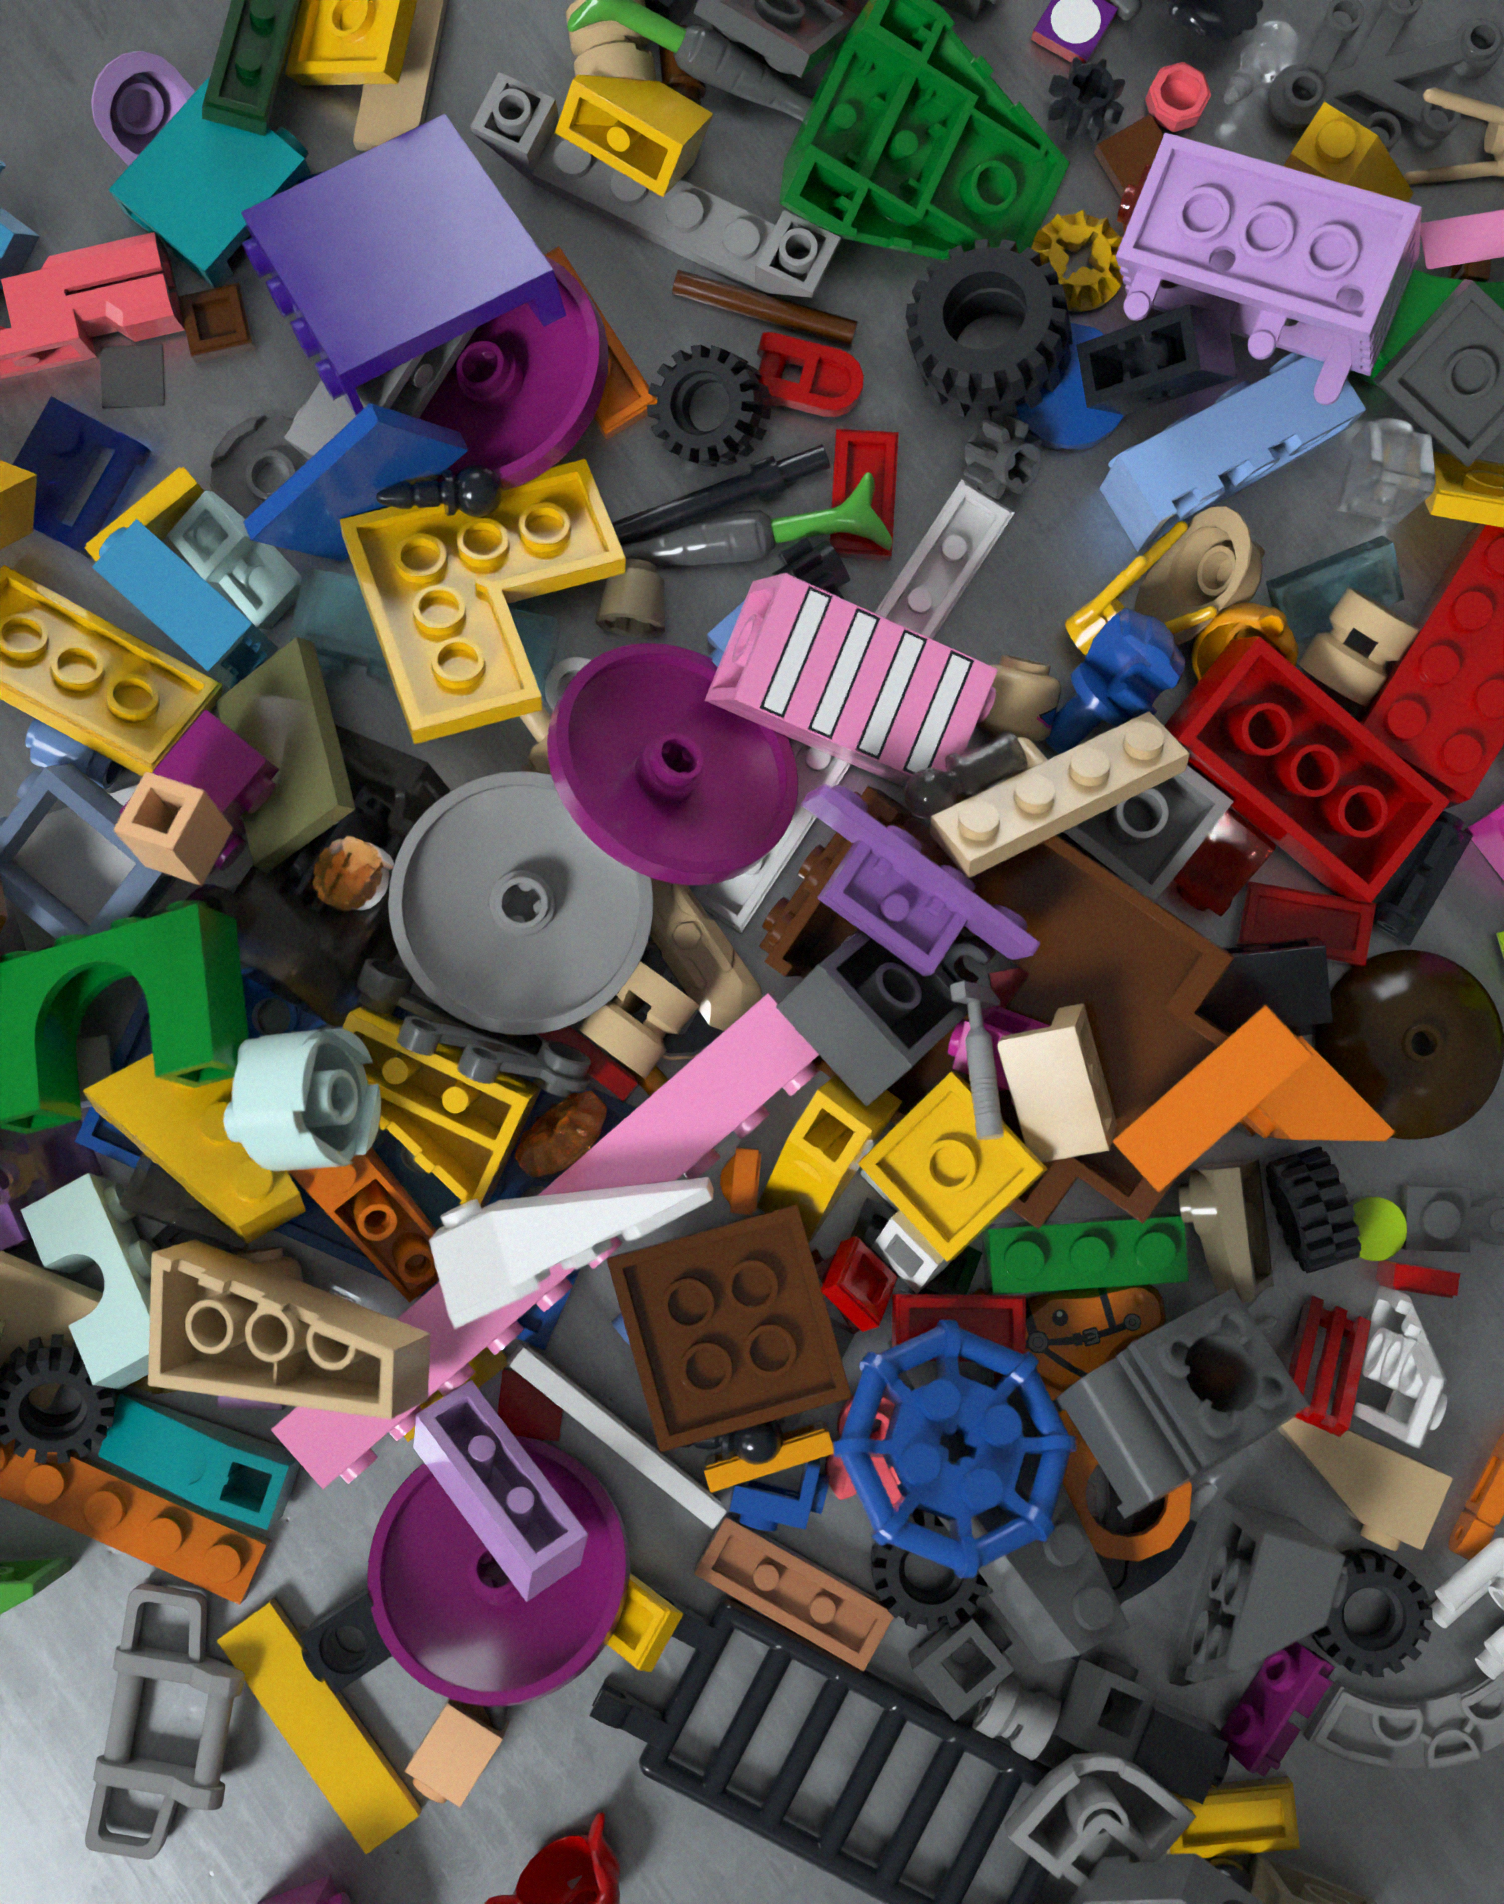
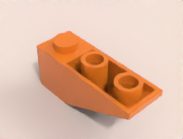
[287,1146,439,1303]

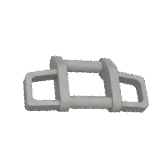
[85,1583,245,1860]

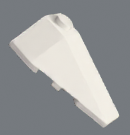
[429,1177,714,1329]
[1353,1286,1447,1447]

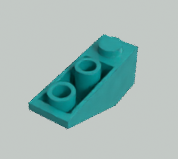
[98,1393,301,1530]

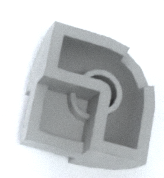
[1004,1751,1196,1887]

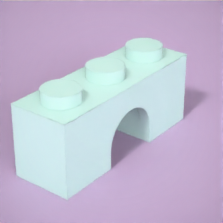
[21,1173,154,1389]

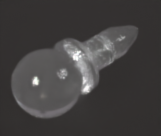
[1224,20,1299,105]

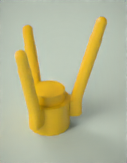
[1065,521,1217,655]

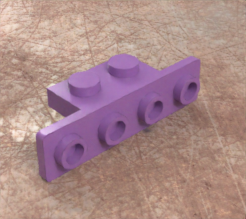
[801,784,1040,976]

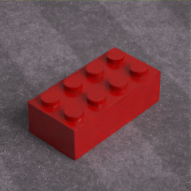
[1355,524,1504,809]
[1164,636,1450,903]

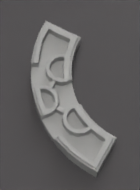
[1303,1671,1504,1770]

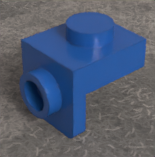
[729,1458,830,1532]

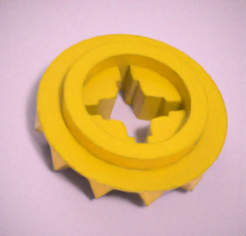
[1031,209,1124,312]

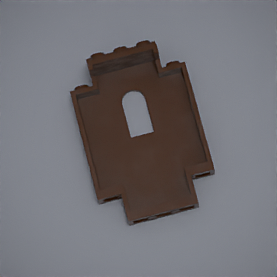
[759,776,1236,1230]

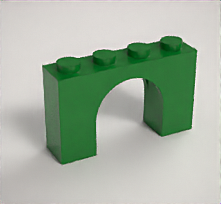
[0,900,249,1134]

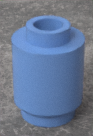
[25,718,123,789]

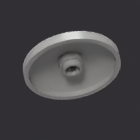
[389,771,653,1035]

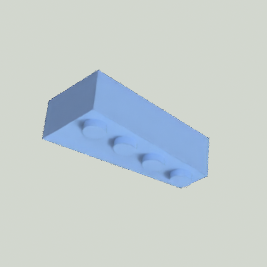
[1099,352,1366,552]

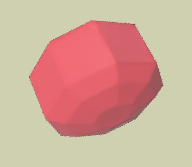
[1145,62,1211,132]

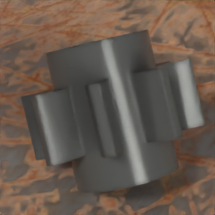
[963,415,1042,499]

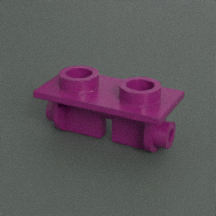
[1220,1641,1335,1777]

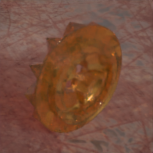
[514,1090,607,1177]

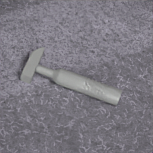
[950,981,1004,1140]

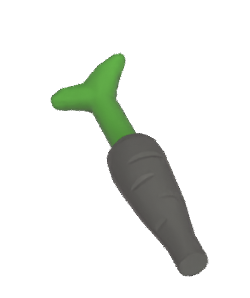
[567,0,813,122]
[622,472,892,565]

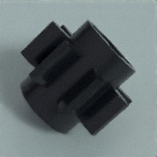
[1047,57,1125,142]
[771,536,850,599]

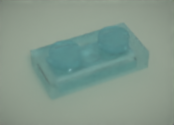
[1266,535,1405,642]

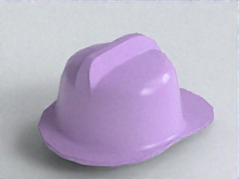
[91,50,195,166]

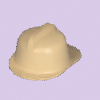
[1135,506,1265,645]

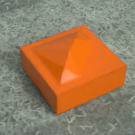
[720,1146,762,1215]

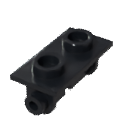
[277,785,392,918]
[1372,811,1473,946]

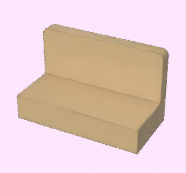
[998,1003,1117,1162]

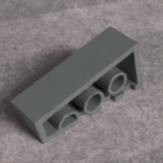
[939,1388,1130,1664]

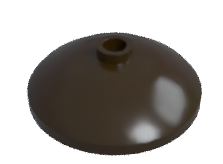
[1312,950,1504,1140]

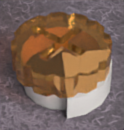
[313,836,394,911]

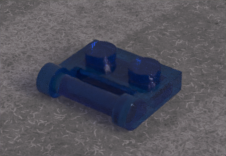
[12,396,152,561]

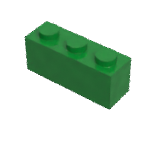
[981,1212,1189,1295]

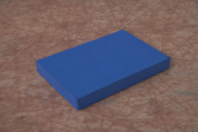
[243,403,468,562]

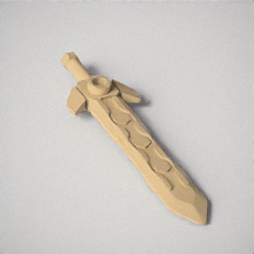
[520,704,762,1031]

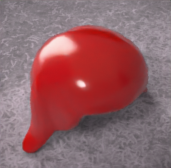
[485,1812,621,1904]

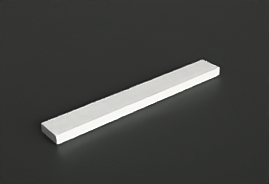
[692,480,1014,935]

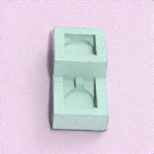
[167,490,309,630]

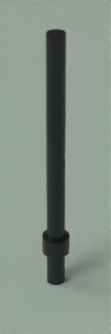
[611,444,831,546]

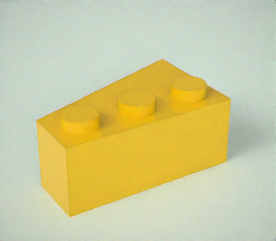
[341,1005,541,1208]
[83,1053,306,1244]

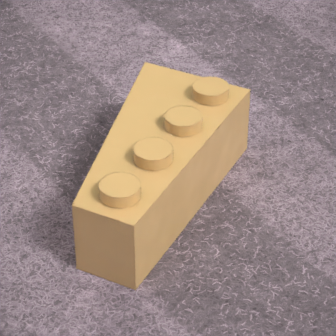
[148,1239,431,1419]

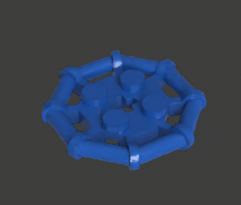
[833,1320,1077,1578]

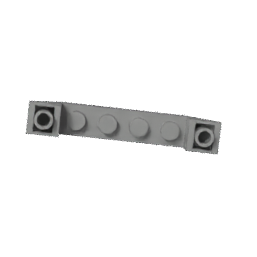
[470,71,841,298]

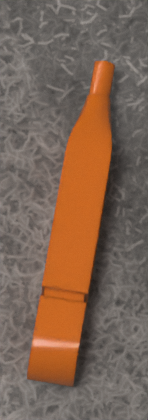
[1448,1433,1504,1561]

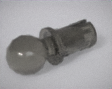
[904,730,1027,821]

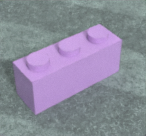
[413,1380,588,1602]

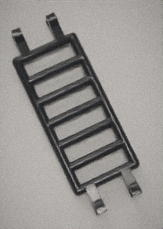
[589,1587,1053,1904]

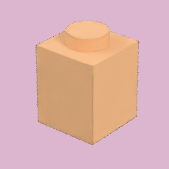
[113,772,233,886]
[404,1698,509,1807]

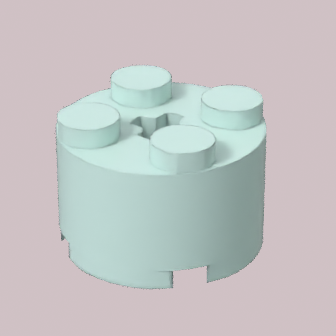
[224,1028,381,1171]

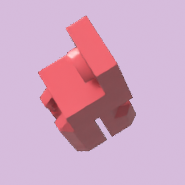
[0,232,185,380]

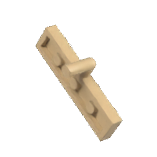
[930,711,1190,878]

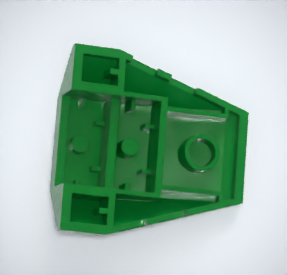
[779,0,1070,261]

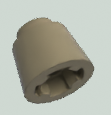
[595,559,665,638]

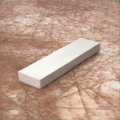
[506,1342,727,1530]

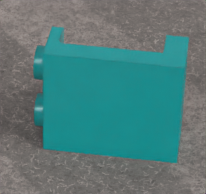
[108,77,313,288]

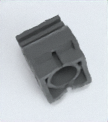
[1053,1288,1309,1519]

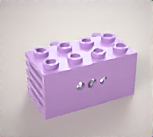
[1116,132,1421,405]

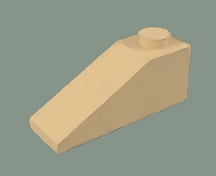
[1277,1417,1453,1552]

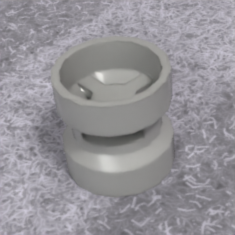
[972,1674,1061,1761]

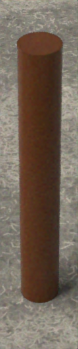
[672,269,858,346]

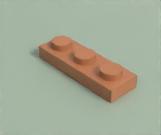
[694,1513,894,1671]

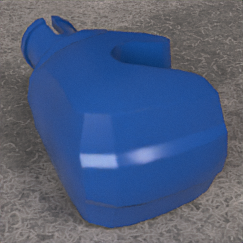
[1045,607,1185,754]

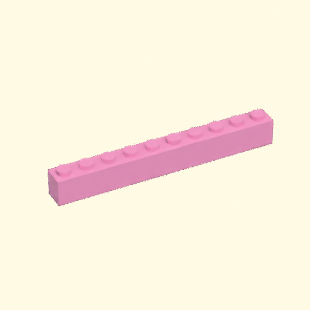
[271,992,820,1489]

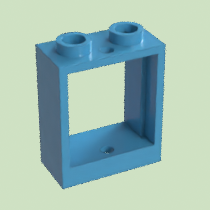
[92,519,278,689]

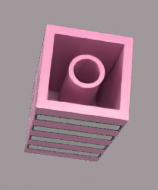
[705,573,998,792]

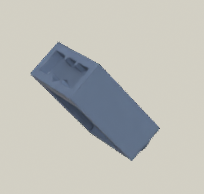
[0,764,177,939]

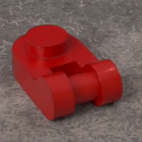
[757,332,864,417]

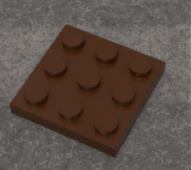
[606,1204,852,1452]

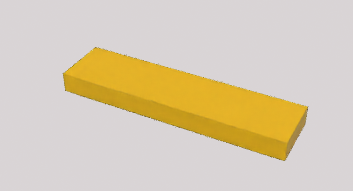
[217,1598,422,1855]

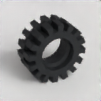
[647,344,771,467]
[1266,1146,1361,1274]
[0,1334,117,1464]
[870,1508,988,1631]
[1312,1548,1433,1678]

